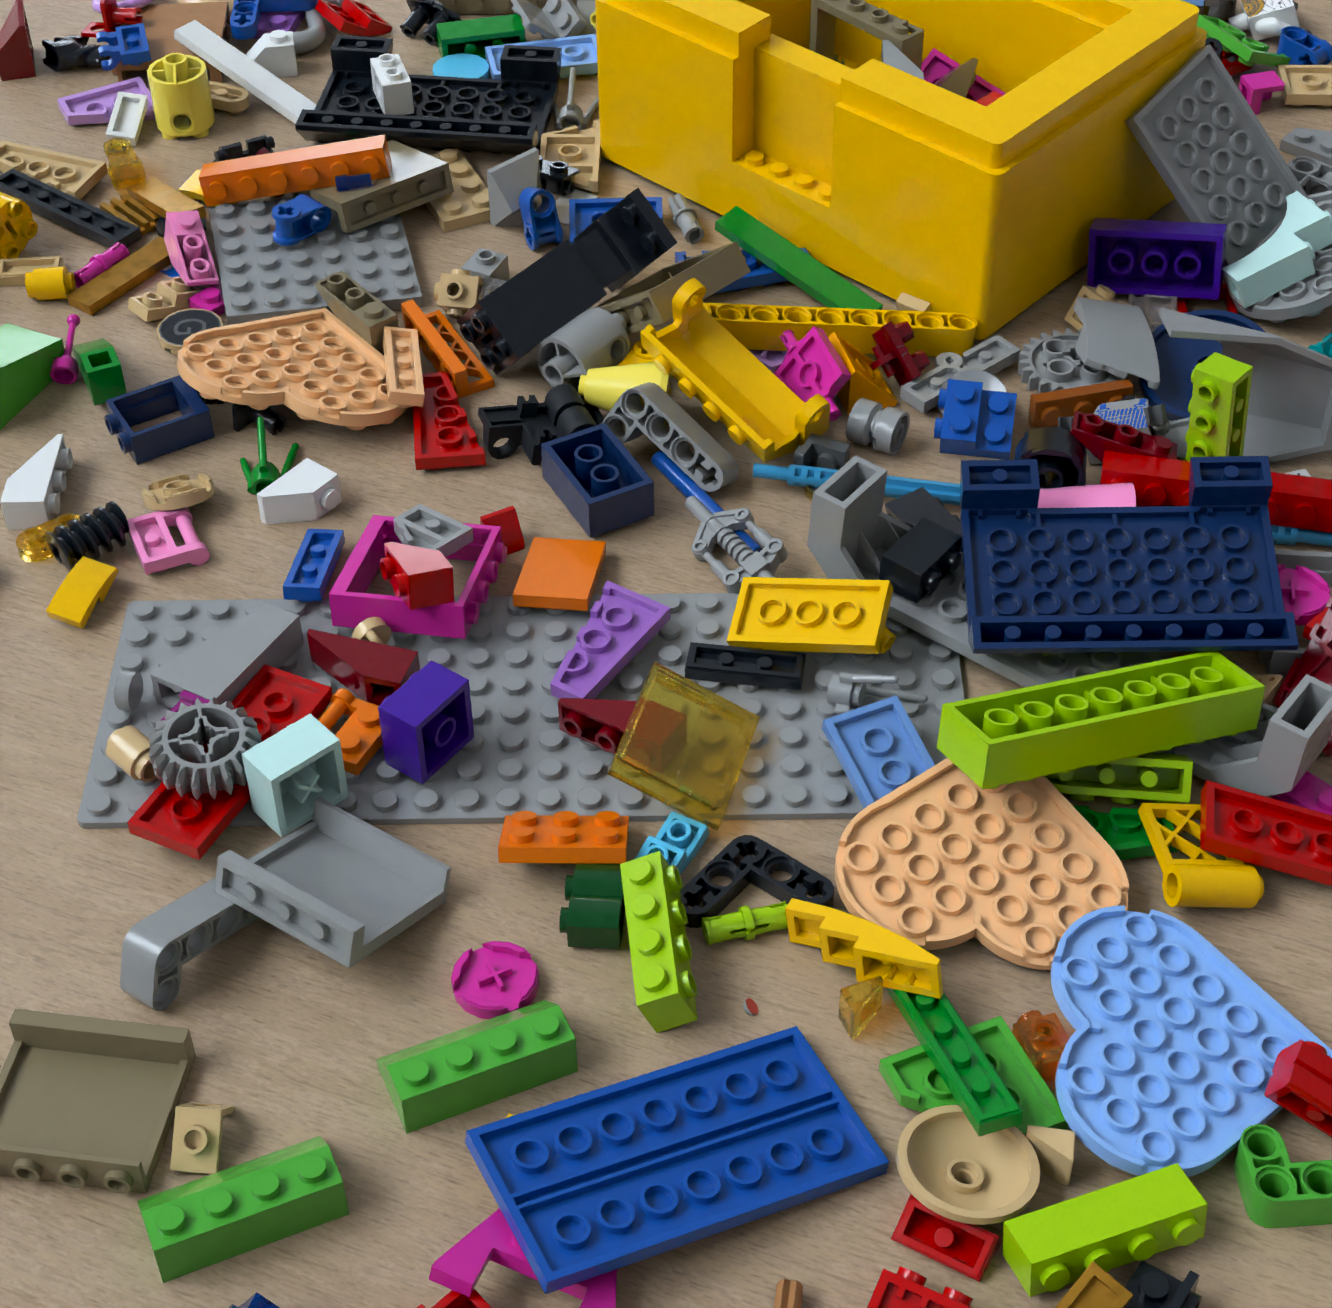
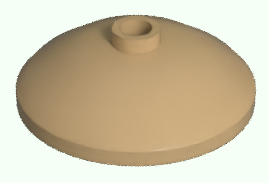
[896,1105,1040,1225]

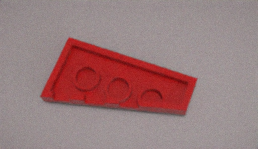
[413,372,486,470]

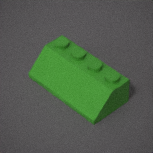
[376,1000,578,1134]
[137,1136,349,1283]

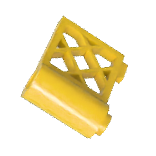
[1138,803,1264,908]

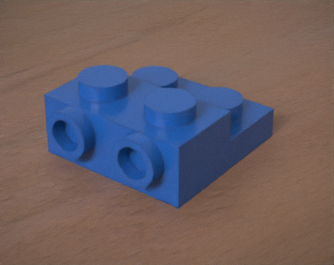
[934,379,1017,460]

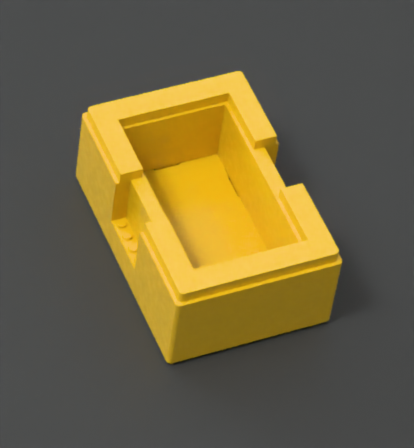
[595,0,1207,340]

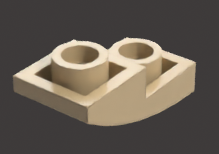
[128,277,202,322]

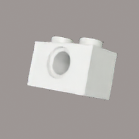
[370,53,414,115]

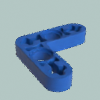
[230,0,317,40]

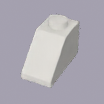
[246,30,298,77]
[256,458,342,525]

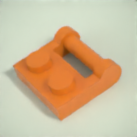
[318,688,383,776]

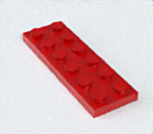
[127,664,333,860]

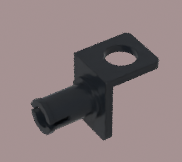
[232,404,286,435]

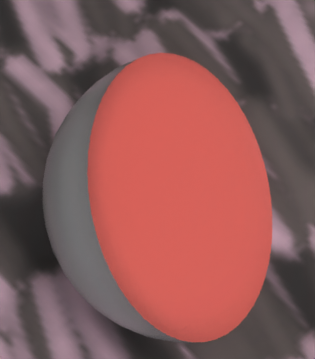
[743,998,758,1015]

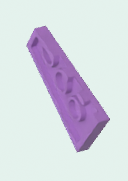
[550,580,671,699]

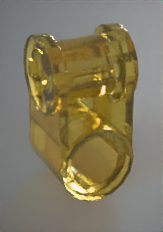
[103,138,146,191]

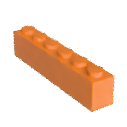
[198,134,392,207]

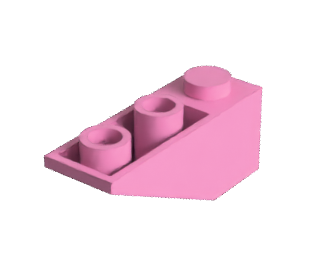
[164,210,219,286]

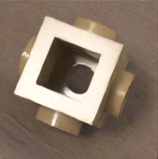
[434,269,486,318]

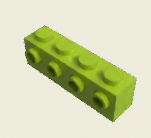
[1184,352,1253,461]
[1045,752,1193,804]
[620,851,698,1033]
[1002,1163,1208,1297]

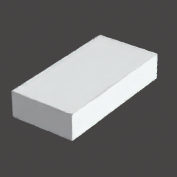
[105,91,149,146]

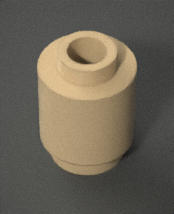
[106,725,157,782]

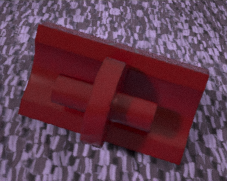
[869,321,930,387]

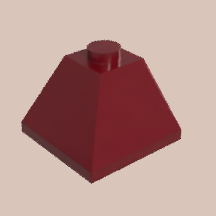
[0,0,36,81]

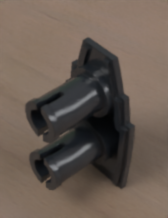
[400,0,461,46]

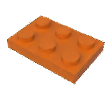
[498,811,629,864]

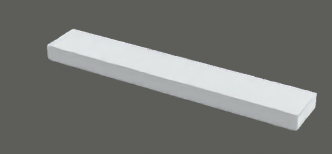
[174,20,316,124]

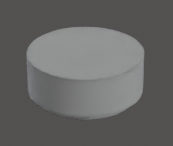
[114,670,143,711]

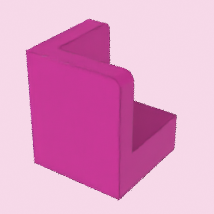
[1239,70,1285,115]

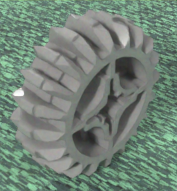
[149,697,262,801]

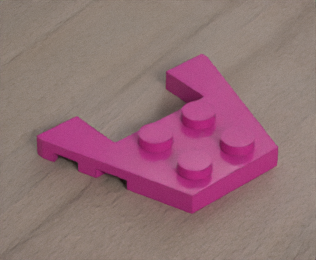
[429,1208,617,1308]

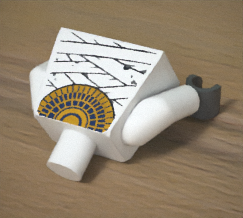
[1228,0,1313,41]

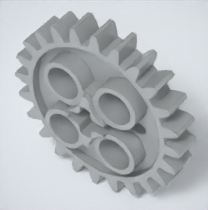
[1018,328,1128,393]

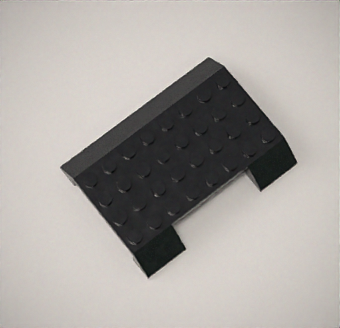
[295,35,562,154]

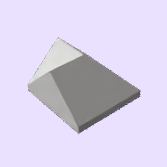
[487,147,542,227]

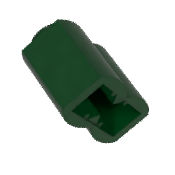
[559,864,625,949]

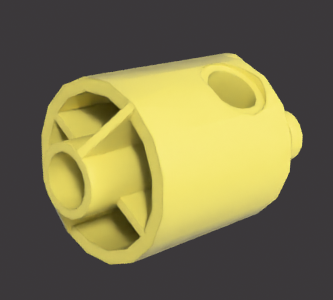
[147,53,215,140]

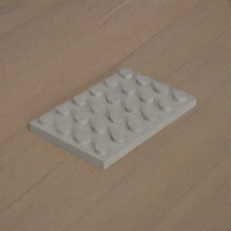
[1125,44,1309,267]

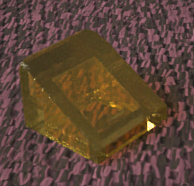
[838,976,884,1039]

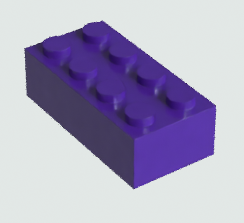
[1087,218,1227,300]

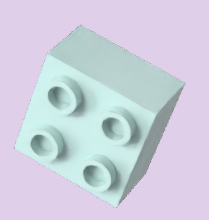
[242,714,349,838]

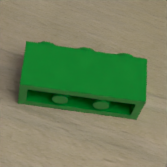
[436,14,526,60]

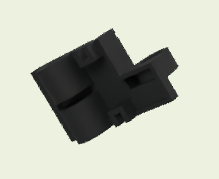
[478,384,604,465]

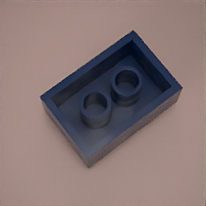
[541,423,654,538]

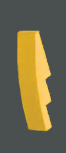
[785,898,943,999]

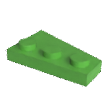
[1197,14,1291,67]

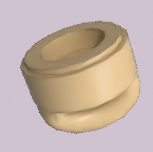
[352,617,391,645]

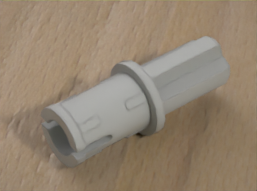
[668,193,704,244]

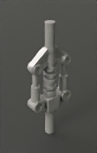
[685,496,788,593]

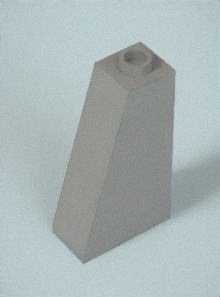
[150,603,304,709]

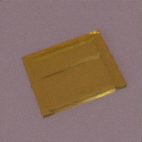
[607,661,760,831]

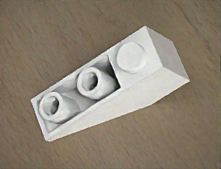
[0,434,73,530]

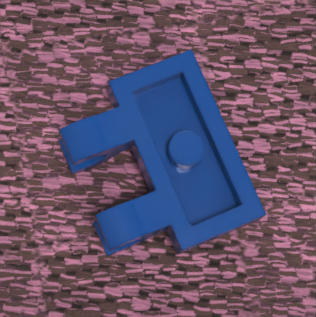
[96,23,151,71]

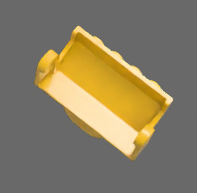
[640,278,830,463]

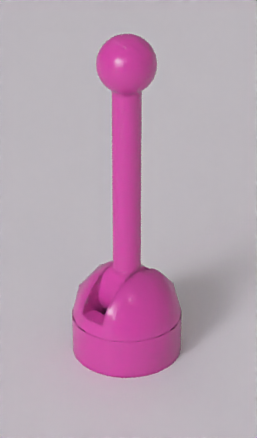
[50,314,80,384]

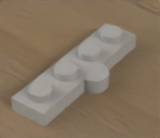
[900,334,1021,414]

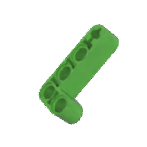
[1233,1124,1332,1228]

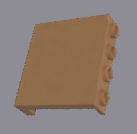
[112,2,231,83]

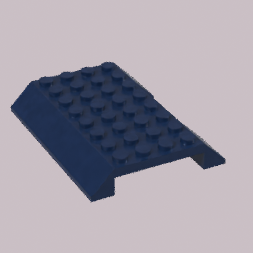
[960,456,1299,654]

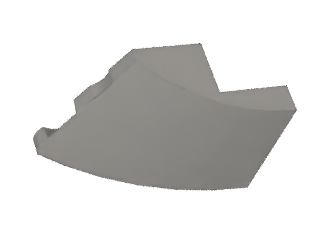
[1073,297,1160,389]

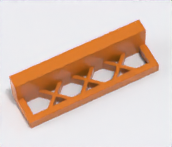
[401,299,495,398]

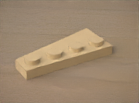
[0,140,108,200]

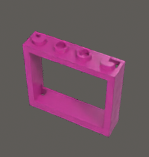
[329,515,507,639]

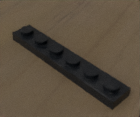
[0,168,142,248]

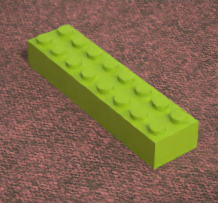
[937,651,1265,789]

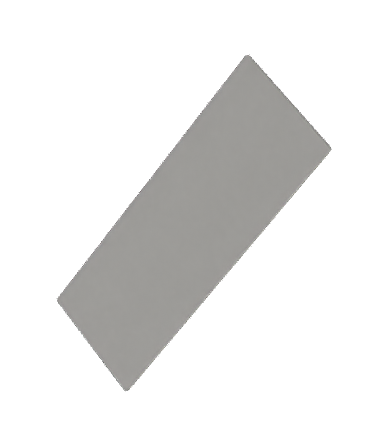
[77,593,965,829]

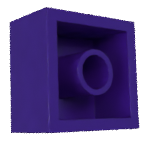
[378,660,475,784]

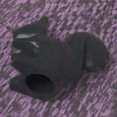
[42,35,111,72]

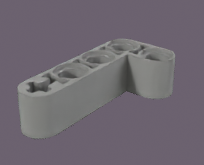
[603,382,739,492]
[120,877,259,1011]

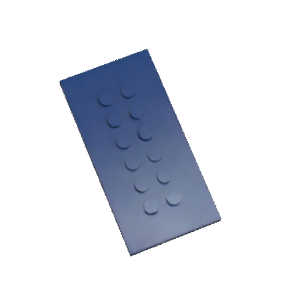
[465,1026,889,1294]

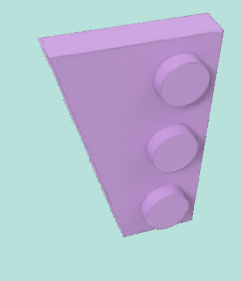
[57,76,156,125]

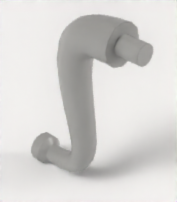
[293,0,344,54]

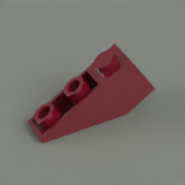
[1071,411,1178,462]
[307,629,420,706]
[558,698,686,774]

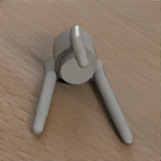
[553,67,599,131]
[827,671,928,714]

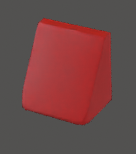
[480,506,525,555]

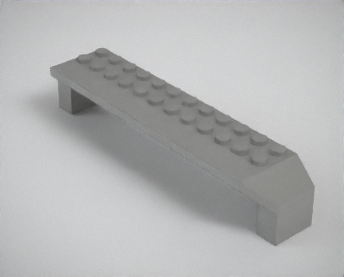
[807,455,1332,797]

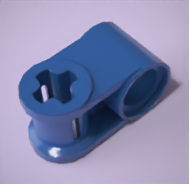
[1276,26,1332,65]
[519,187,563,251]
[272,194,332,246]

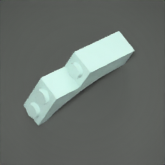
[1222,191,1332,309]

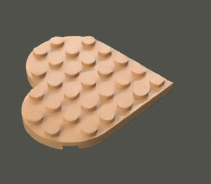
[177,308,407,431]
[835,758,1129,970]

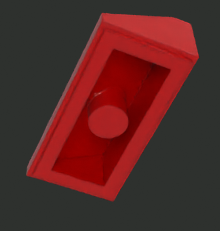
[891,1194,1003,1282]

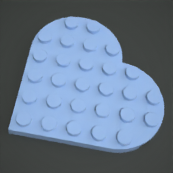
[1051,905,1332,1177]

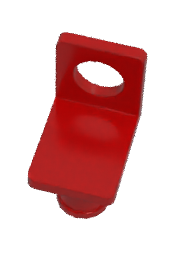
[81,0,142,38]

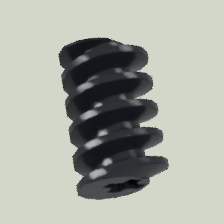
[45,501,130,572]

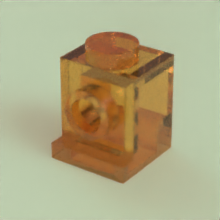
[1012,1010,1069,1082]

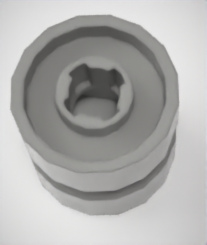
[846,397,910,455]

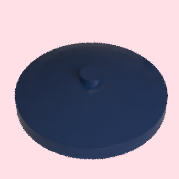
[1138,309,1265,421]

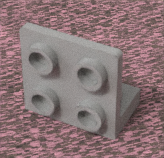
[511,0,587,39]

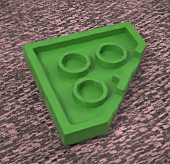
[879,1016,1068,1136]

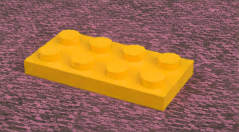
[727,577,893,654]

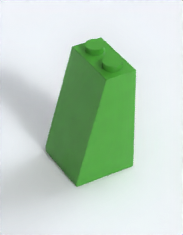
[0,323,65,430]

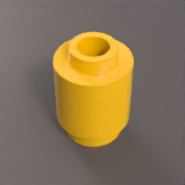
[25,266,76,301]

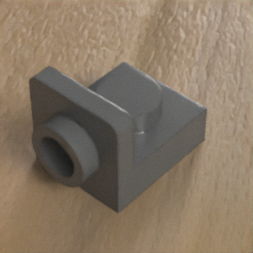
[793,433,850,470]

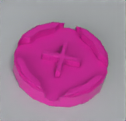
[1277,564,1330,625]
[451,941,540,1019]

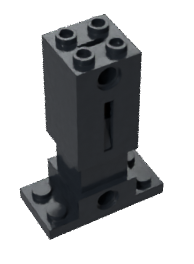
[457,188,678,376]

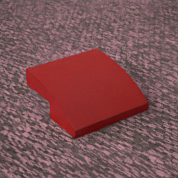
[315,0,393,36]

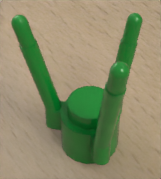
[240,417,299,496]

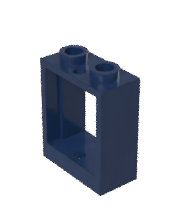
[104,375,215,465]

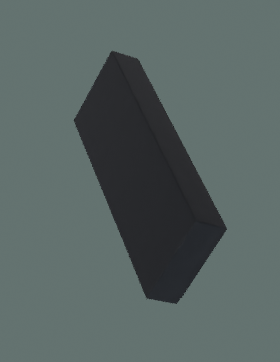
[685,642,806,690]

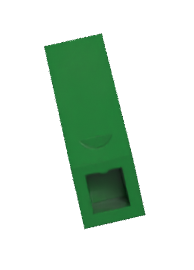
[72,338,127,406]

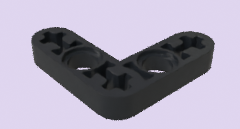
[680,835,834,928]

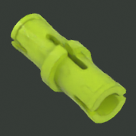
[701,901,788,946]

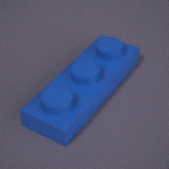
[282,529,345,602]

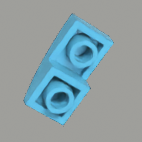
[635,811,710,874]

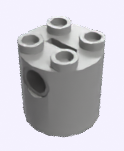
[536,307,631,397]

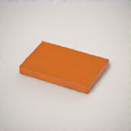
[512,537,606,611]

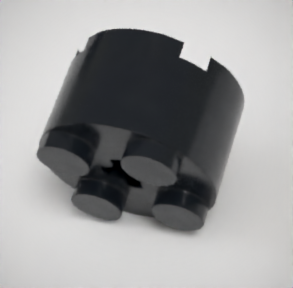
[1014,427,1087,489]

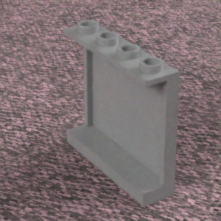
[214,797,451,968]

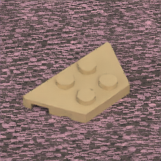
[540,119,601,192]

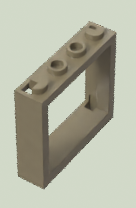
[809,0,924,70]
[595,242,751,334]

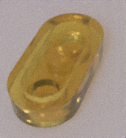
[16,513,80,562]

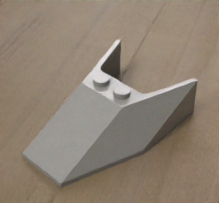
[1159,308,1332,463]

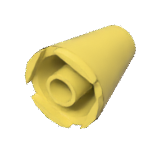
[578,362,673,424]

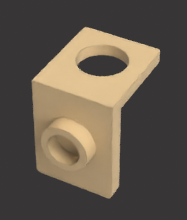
[170,1102,235,1174]

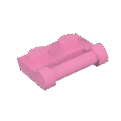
[127,507,210,575]

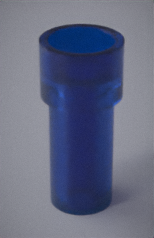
[335,173,372,192]

